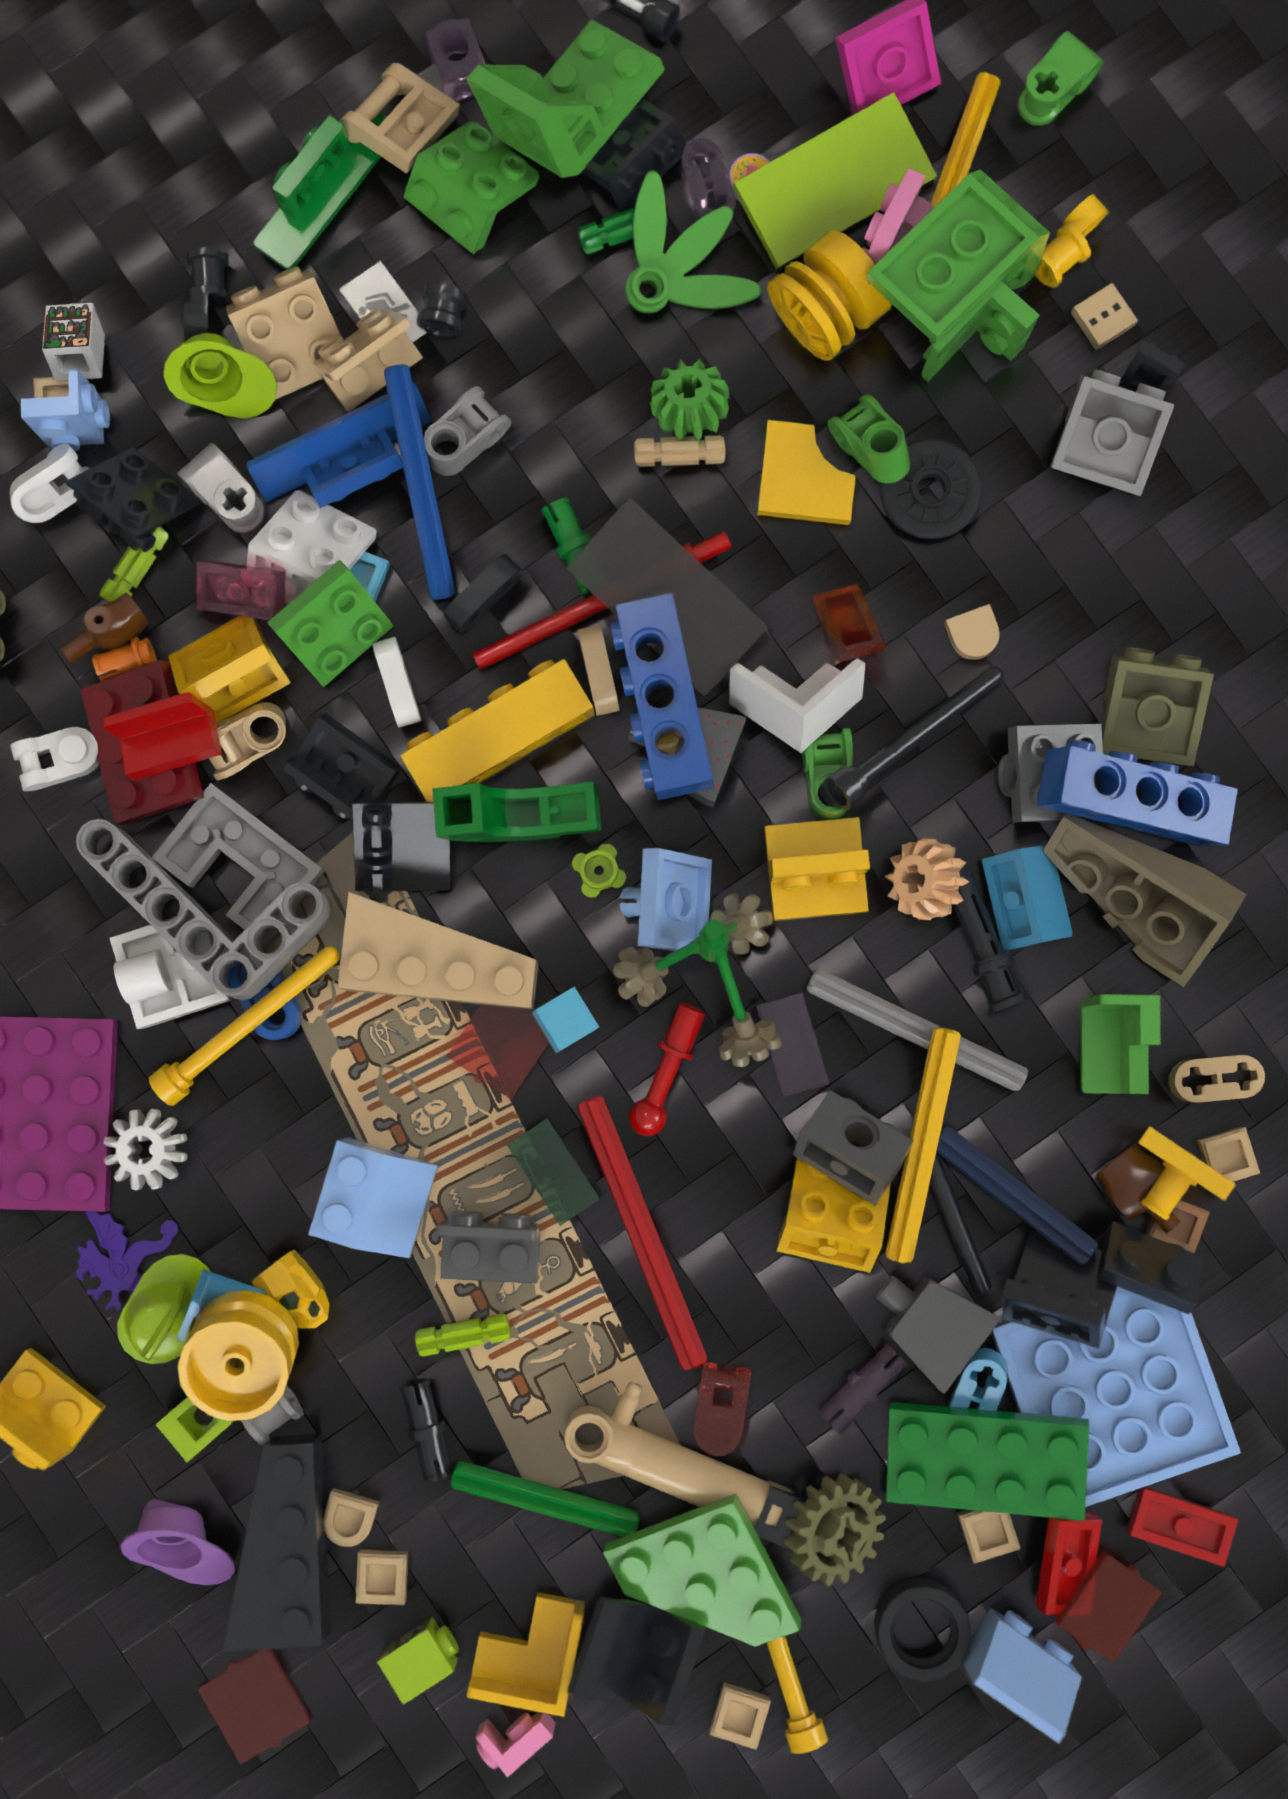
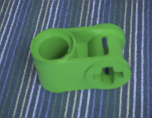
[1018,31,1104,126]
[828,393,910,484]
[802,728,853,821]

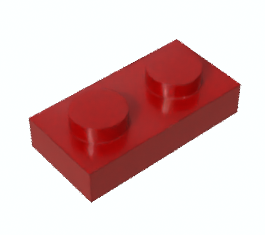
[1126,1486,1238,1567]
[1036,1512,1102,1615]

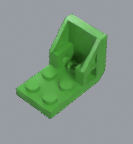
[466,20,665,178]
[866,170,1050,344]

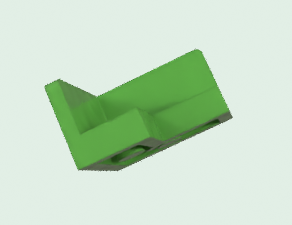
[1080,994,1160,1094]

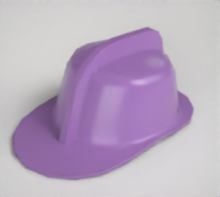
[120,1499,235,1585]

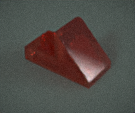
[813,584,886,667]

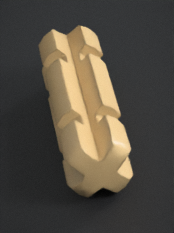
[634,435,725,467]

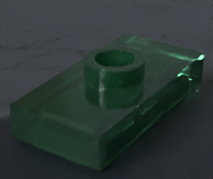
[507,1119,600,1226]

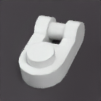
[9,443,89,523]
[10,727,99,791]

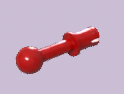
[629,1003,706,1136]

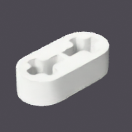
[372,637,422,728]

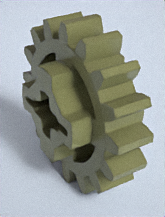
[784,1474,886,1586]

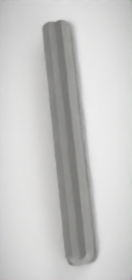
[807,969,1028,1091]

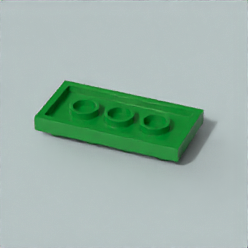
[886,1402,1089,1521]

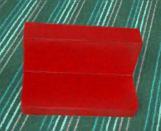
[102,692,222,781]

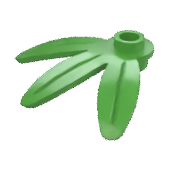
[625,171,762,313]

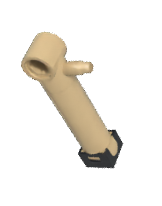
[564,1382,803,1547]

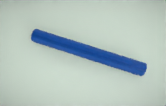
[384,364,455,600]

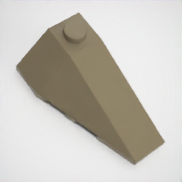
[1043,814,1247,987]

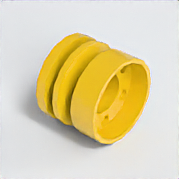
[767,229,892,361]

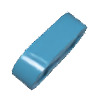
[948,1348,1008,1411]

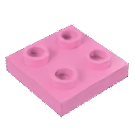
[862,168,934,264]

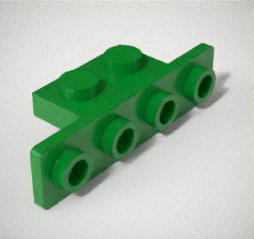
[254,112,387,270]

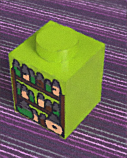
[377,1616,459,1705]

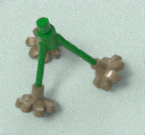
[613,893,782,1067]

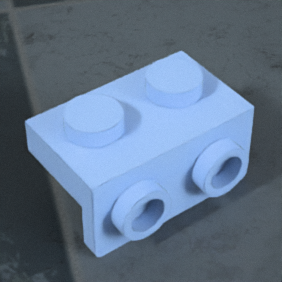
[21,369,110,451]

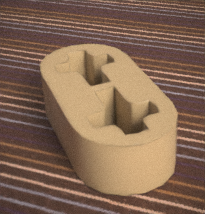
[577,625,620,716]
[1169,1055,1265,1103]

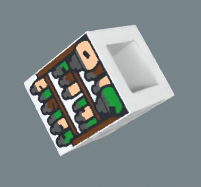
[42,303,105,381]

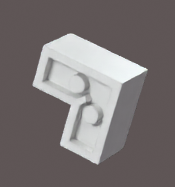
[729,658,865,753]

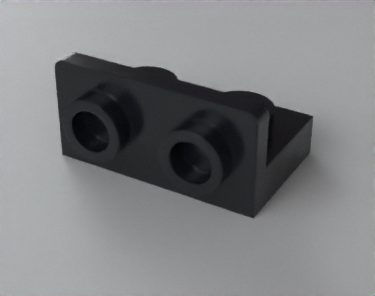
[581,98,688,211]

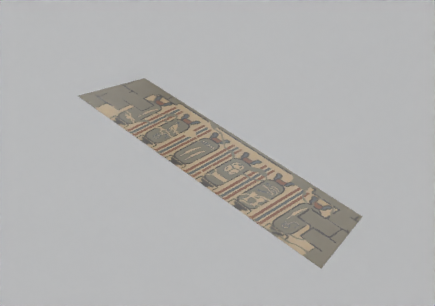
[262,832,681,1489]

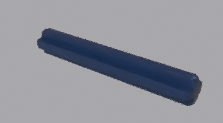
[936,1126,1098,1265]

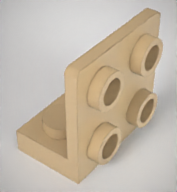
[312,308,423,412]

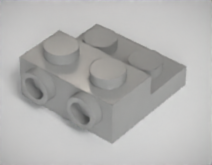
[1050,369,1174,496]

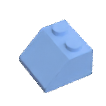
[308,1137,438,1258]
[962,1607,1082,1743]

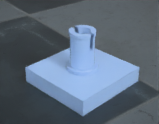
[620,848,712,954]

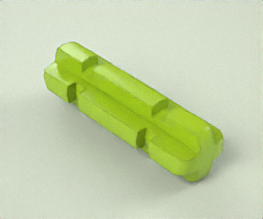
[100,526,168,603]
[415,1313,511,1357]

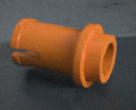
[92,637,157,682]

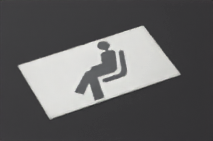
[339,261,427,342]

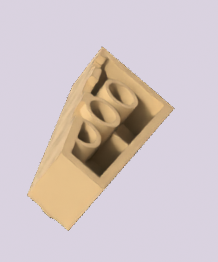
[337,892,539,1010]

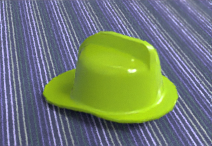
[163,333,277,419]
[117,1254,211,1364]

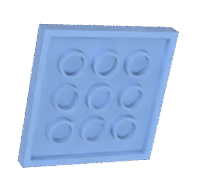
[991,1287,1241,1507]

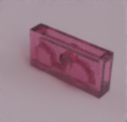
[197,560,285,620]

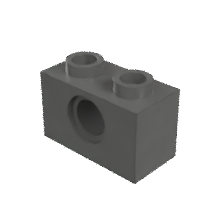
[793,1090,914,1206]

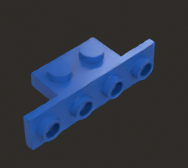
[246,382,432,508]

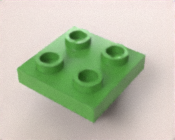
[267,560,394,687]

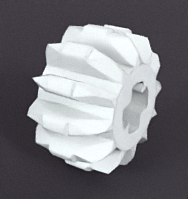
[104,1109,187,1190]

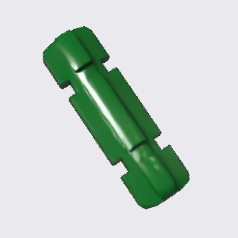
[578,207,668,254]

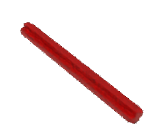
[577,1096,707,1370]

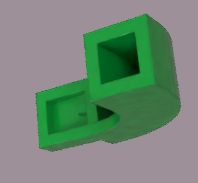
[432,782,601,842]

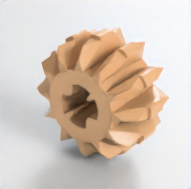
[885,838,969,920]

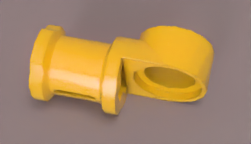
[1035,194,1109,288]

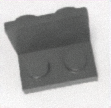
[436,1211,541,1283]

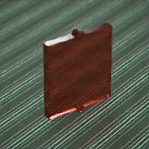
[446,1004,549,1100]
[1054,1551,1162,1663]
[198,1649,312,1765]

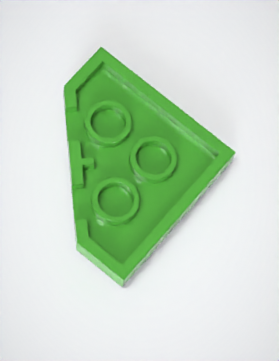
[603,1494,802,1647]

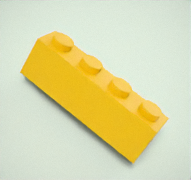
[400,659,595,802]

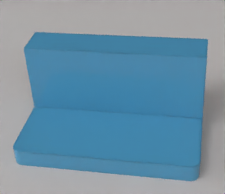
[981,845,1073,951]

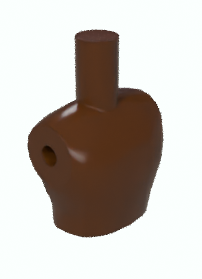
[59,592,149,664]
[1096,1143,1181,1234]

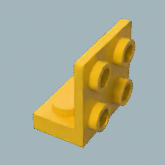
[776,1158,891,1273]
[0,1348,106,1470]

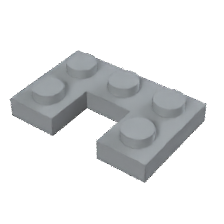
[152,783,325,946]

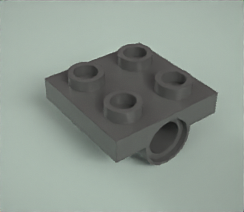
[998,724,1103,823]

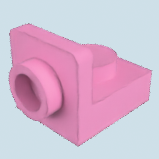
[476,1712,556,1777]

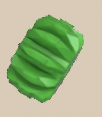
[650,358,729,441]

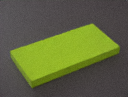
[732,92,938,270]

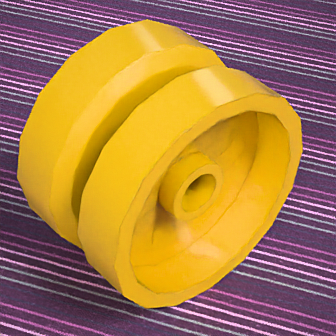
[178,1290,299,1421]

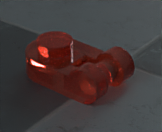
[694,1362,751,1456]

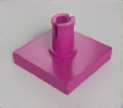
[835,0,941,115]

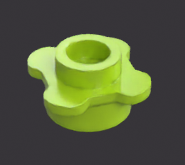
[572,844,626,898]

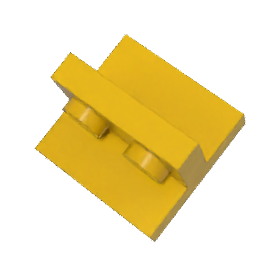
[168,610,290,722]
[764,817,870,921]

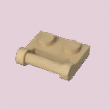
[339,63,460,174]

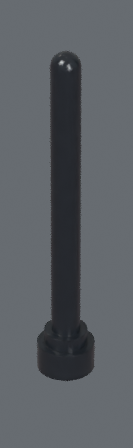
[824,666,1004,810]

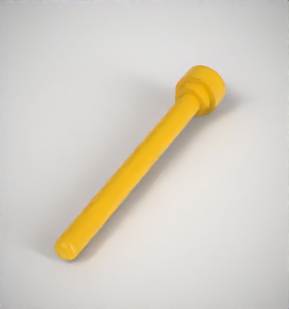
[149,946,340,1106]
[767,1636,828,1754]

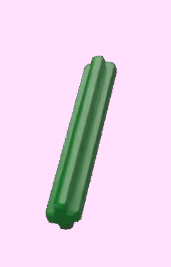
[451,1461,639,1537]

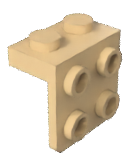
[226,267,341,399]

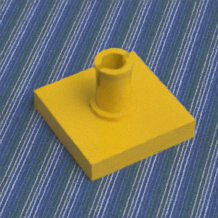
[1139,1127,1236,1221]

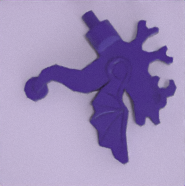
[76,1211,179,1311]

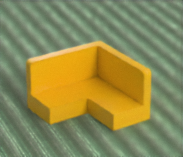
[467,1592,585,1717]

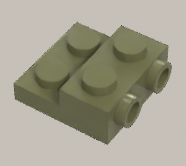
[1102,647,1214,767]

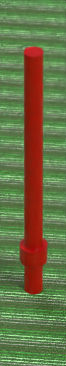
[472,531,732,670]

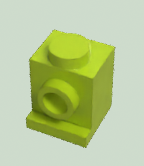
[156,1397,234,1462]

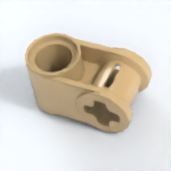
[209,702,286,781]

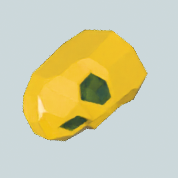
[251,1249,329,1328]

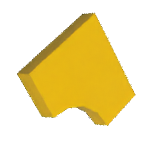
[757,420,856,525]

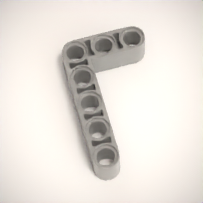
[76,819,332,1000]

